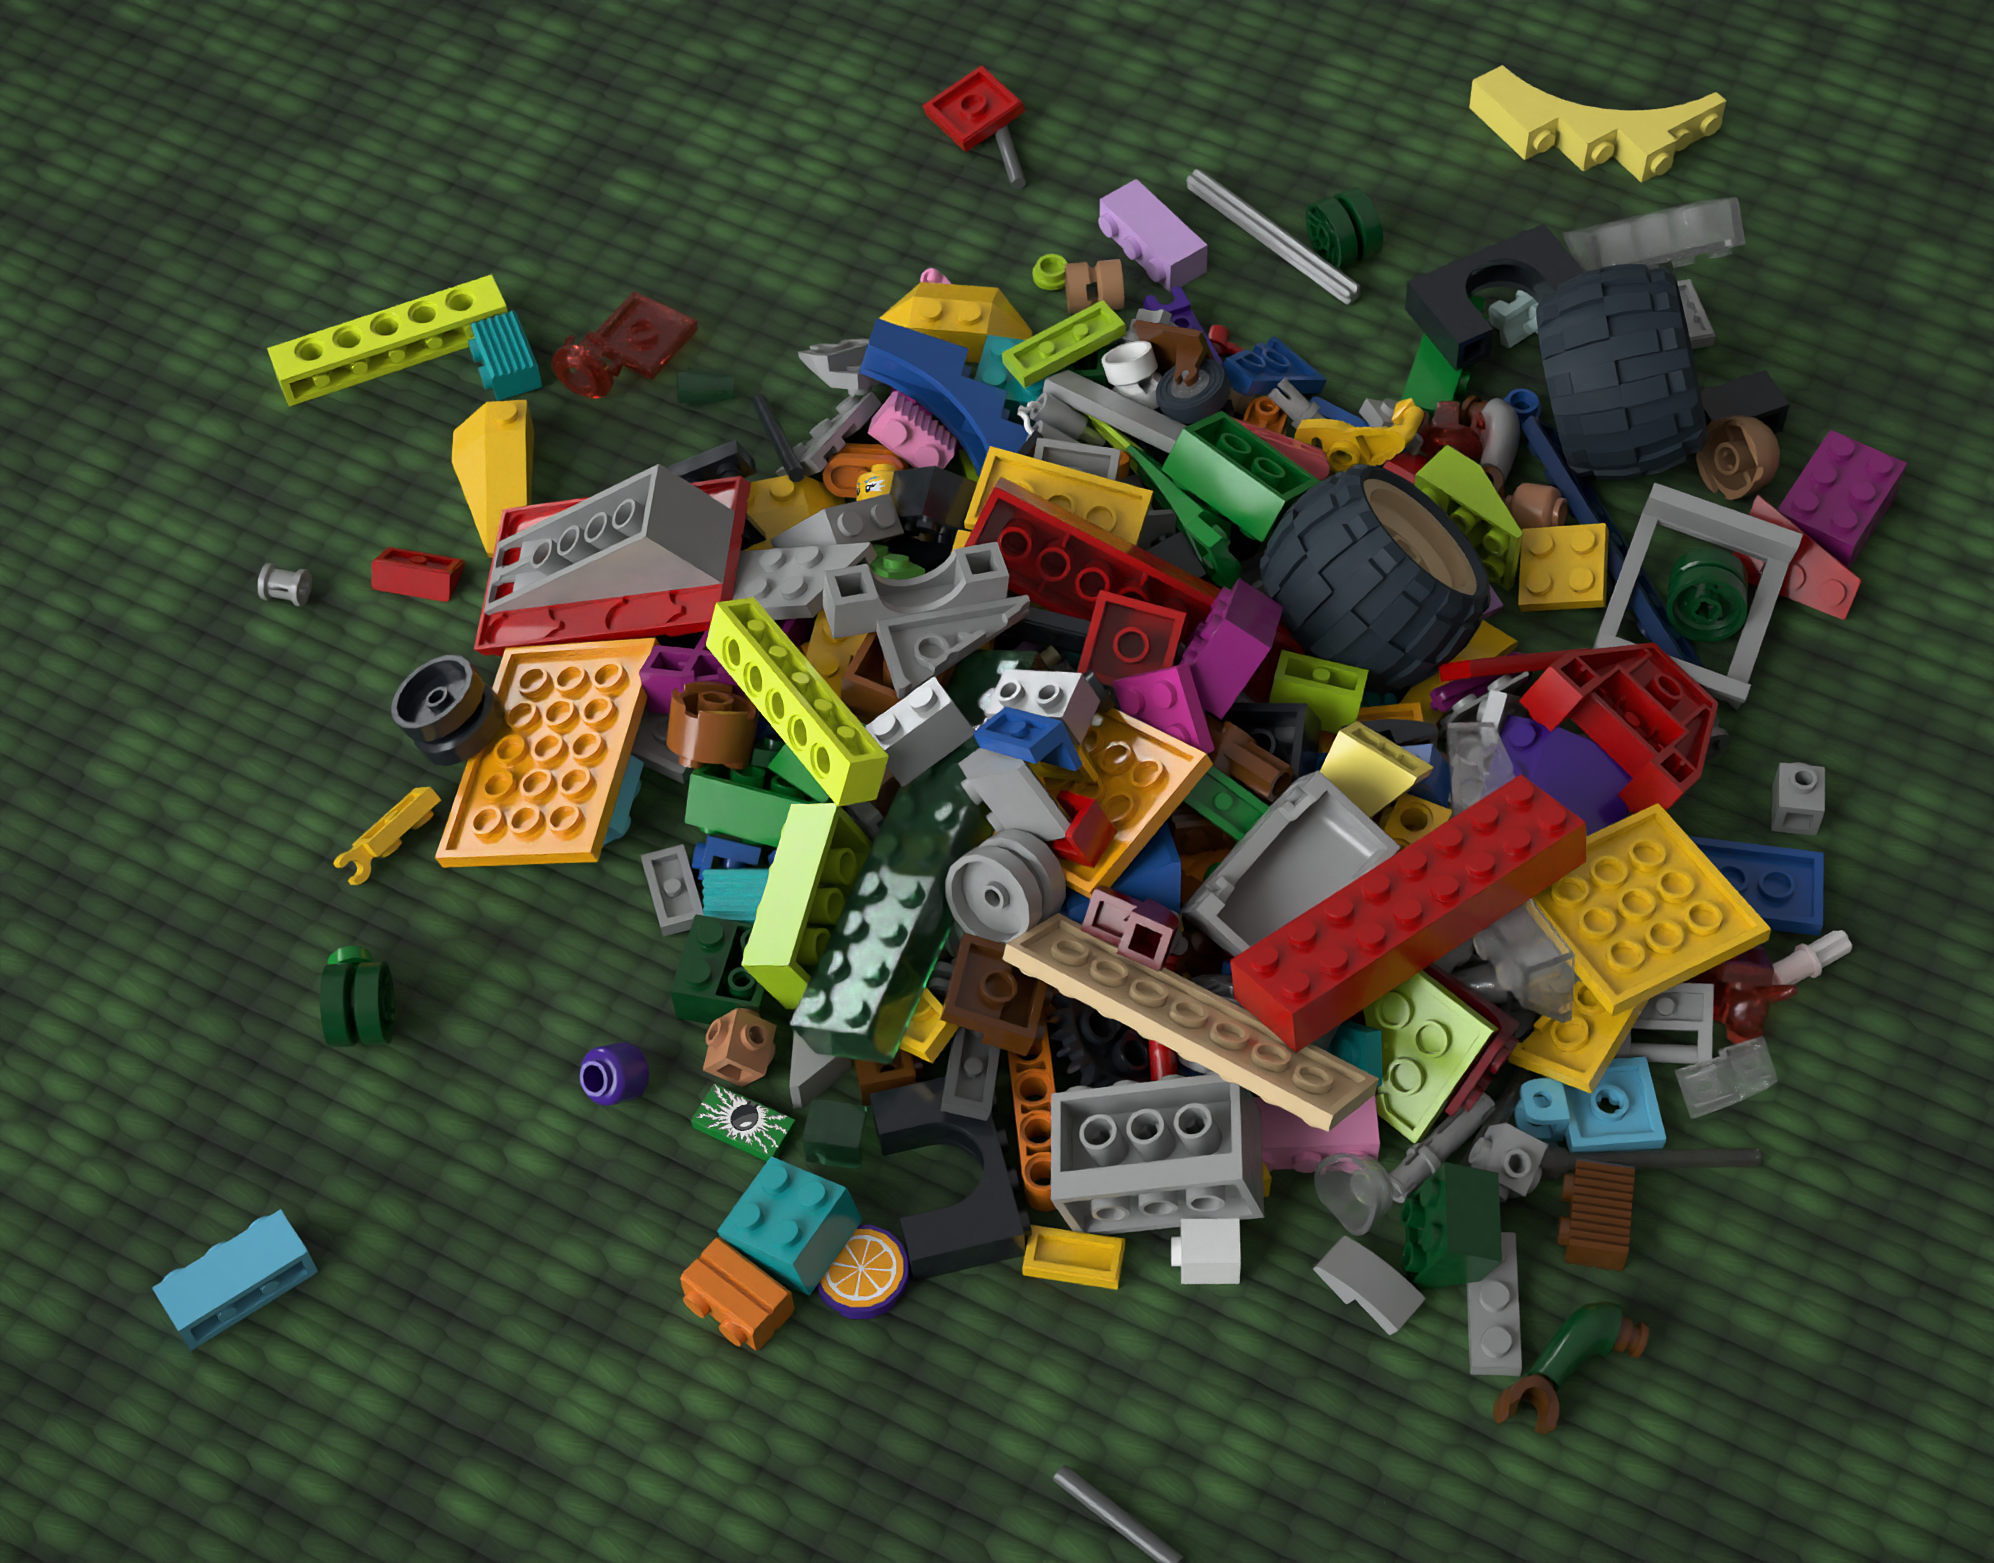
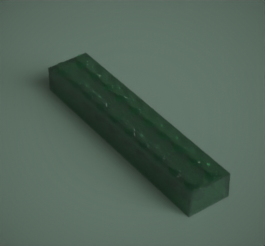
[789,649,1051,1064]

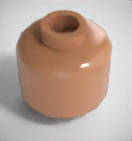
[1504,483,1568,531]

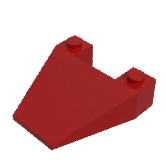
[1519,642,1718,815]

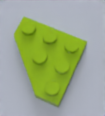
[1363,970,1499,1144]

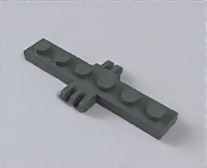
[928,958,1000,1121]

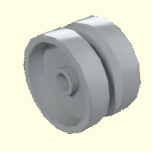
[945,829,1066,945]

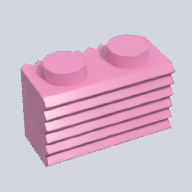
[867,391,958,469]

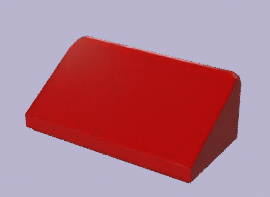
[372,547,465,602]

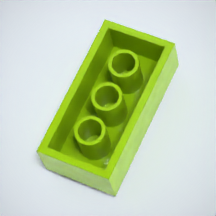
[741,803,879,1010]

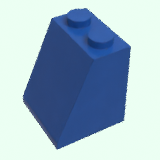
[1058,821,1181,928]

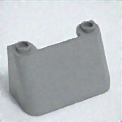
[1180,771,1400,957]

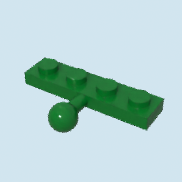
[1182,765,1269,882]

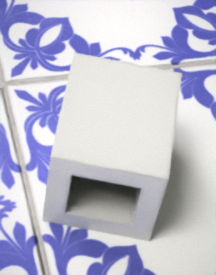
[1171,1218,1241,1284]

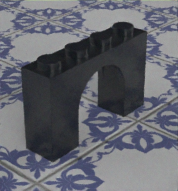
[1405,224,1586,371]
[870,1077,1032,1282]

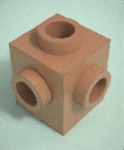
[703,1008,777,1087]

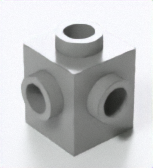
[1469,1123,1548,1202]

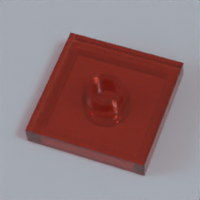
[588,291,698,380]

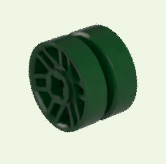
[1306,187,1383,269]
[1667,548,1748,642]
[320,961,395,1048]

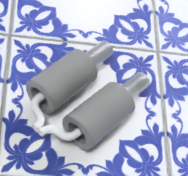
[1017,392,1106,447]

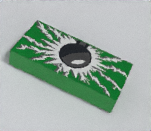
[691,1083,797,1162]

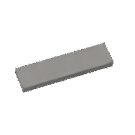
[1043,370,1187,454]

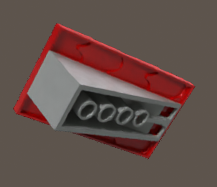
[474,464,751,657]

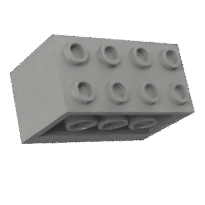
[1051,1071,1265,1235]

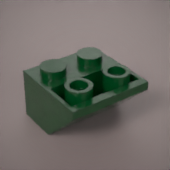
[670,914,766,1025]
[1400,1162,1502,1291]

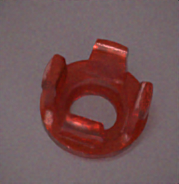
[552,331,623,398]
[1417,401,1486,460]

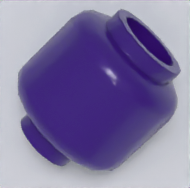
[580,1042,649,1106]

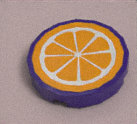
[816,1225,909,1319]

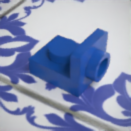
[691,834,761,880]

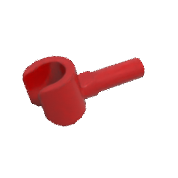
[1208,325,1246,357]

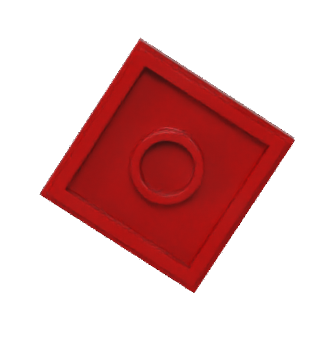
[923,65,1026,152]

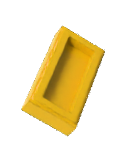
[1022,1225,1125,1290]

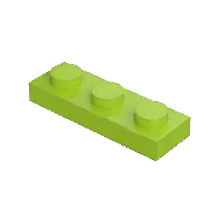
[1002,300,1126,388]

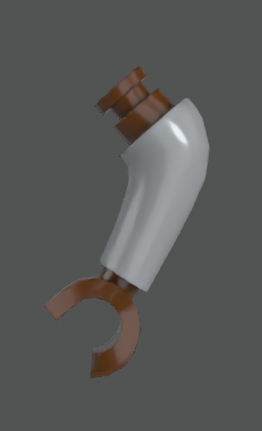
[1459,395,1521,503]

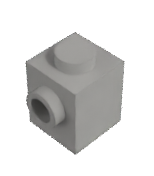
[1771,762,1825,836]

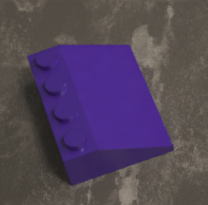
[1479,714,1633,836]

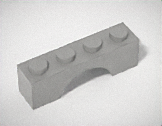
[822,542,1009,639]

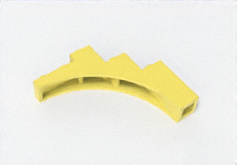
[1469,65,1726,183]

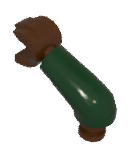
[1493,1301,1649,1435]

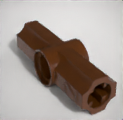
[1203,711,1294,802]

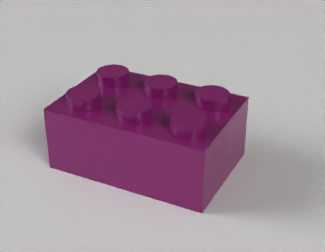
[1777,430,1907,569]
[1179,578,1283,720]

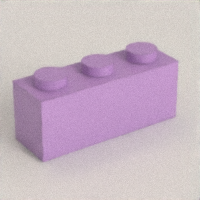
[1098,179,1208,293]

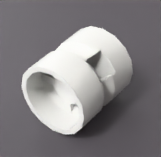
[1101,341,1162,410]

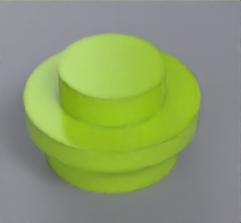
[1032,254,1067,290]

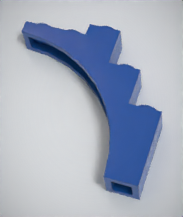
[859,318,1029,477]

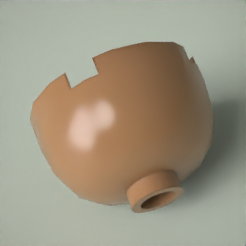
[1696,415,1780,500]

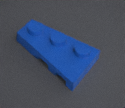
[1222,336,1327,397]

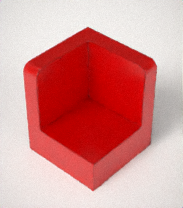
[1051,790,1117,869]

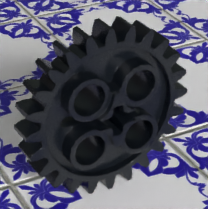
[1047,988,1179,1088]

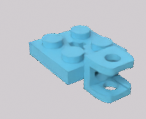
[1513,1056,1667,1155]

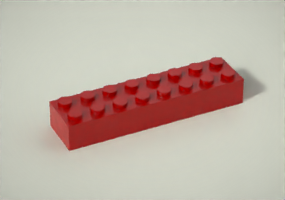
[964,477,1305,703]
[1230,774,1586,1053]

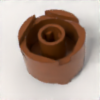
[666,681,759,769]

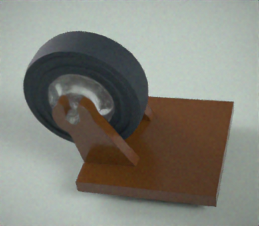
[1133,320,1231,424]

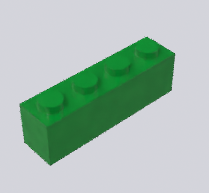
[1401,295,1490,440]

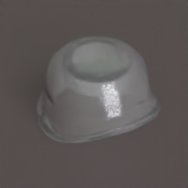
[1314,1153,1394,1236]

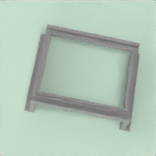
[1593,482,1803,710]

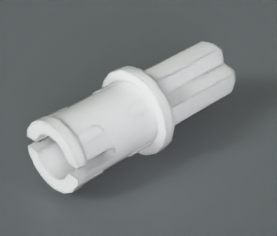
[1764,930,1852,994]

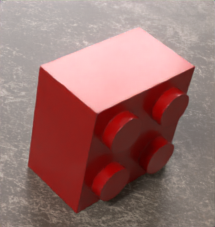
[1077,590,1188,687]

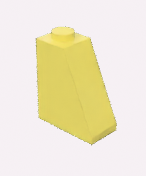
[1320,721,1434,819]

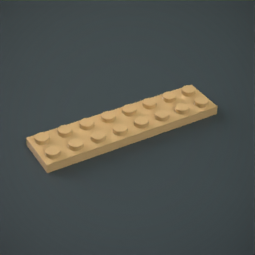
[1003,913,1379,1132]

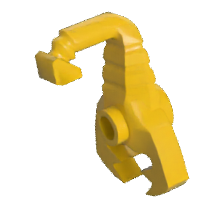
[1294,398,1424,481]

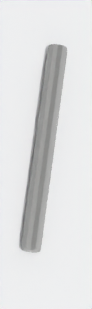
[1186,169,1361,305]

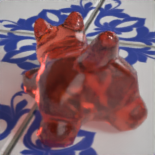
[1682,971,1798,1045]

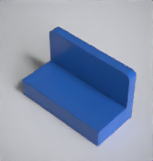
[973,706,1082,771]

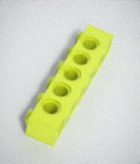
[267,274,508,407]
[706,597,889,807]

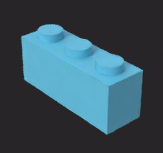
[152,1209,318,1351]

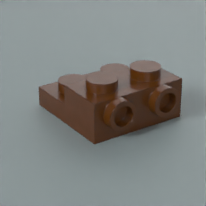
[940,932,1055,1056]

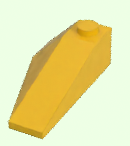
[452,399,534,558]

